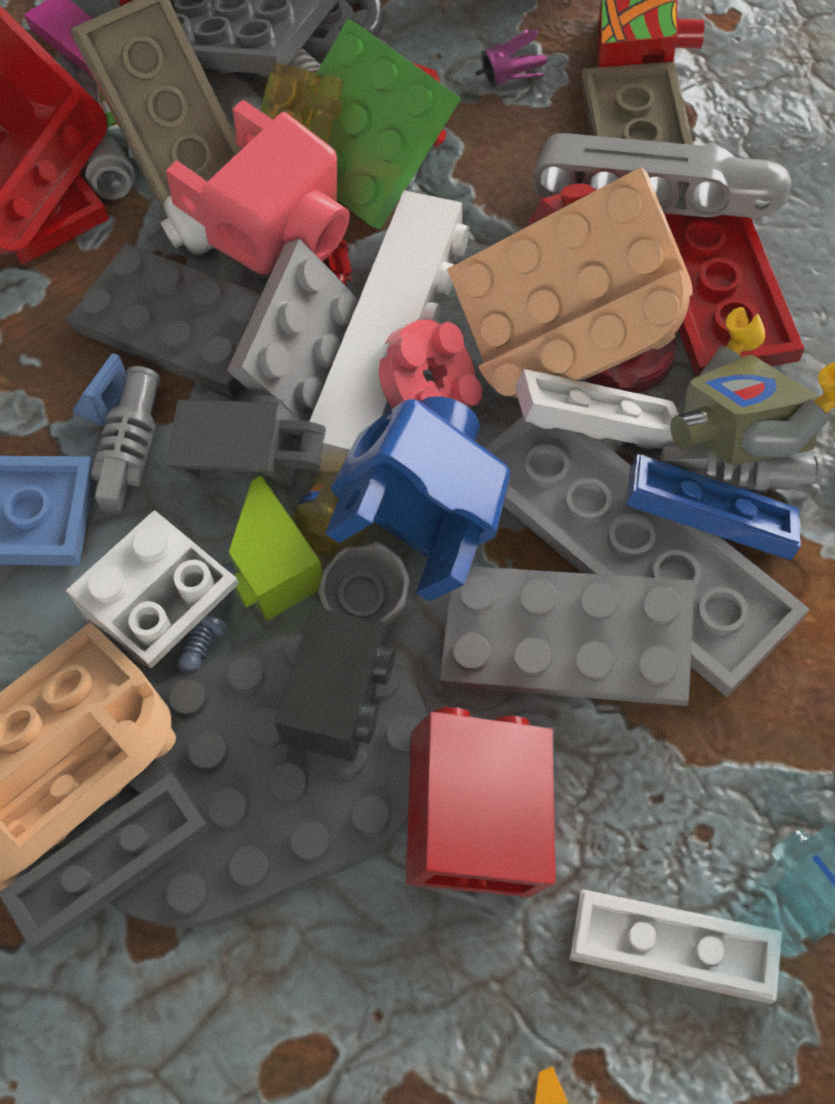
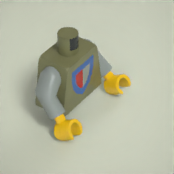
[670,307,835,466]

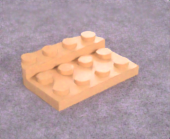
[447,167,693,398]
[0,622,176,891]

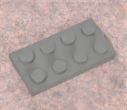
[440,566,695,706]

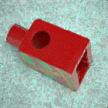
[597,0,705,68]

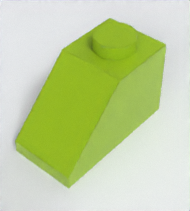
[229,476,323,621]

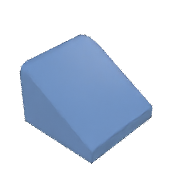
[72,353,127,427]

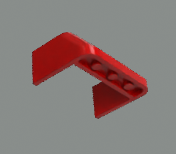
[0,6,107,255]

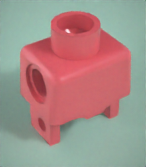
[166,100,350,275]

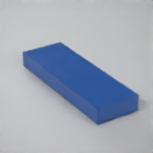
[626,454,801,561]

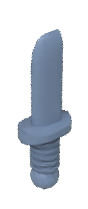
[178,563,236,674]

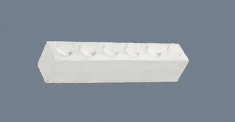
[310,190,469,475]

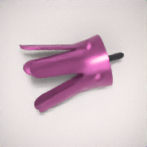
[475,29,548,88]

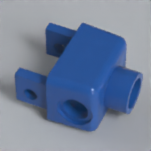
[325,396,510,602]

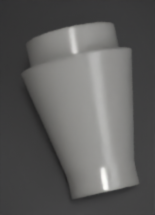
[86,132,135,200]

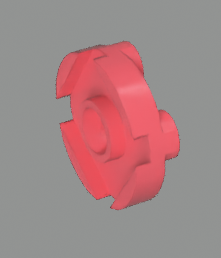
[379,319,482,409]

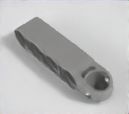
[532,133,792,218]

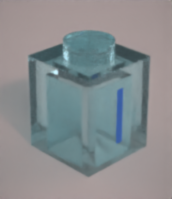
[763,824,835,944]

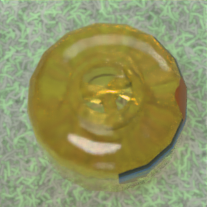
[294,471,374,555]

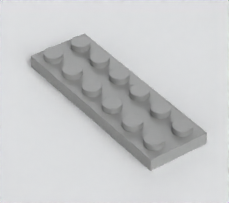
[485,416,810,697]

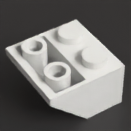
[66,510,239,669]

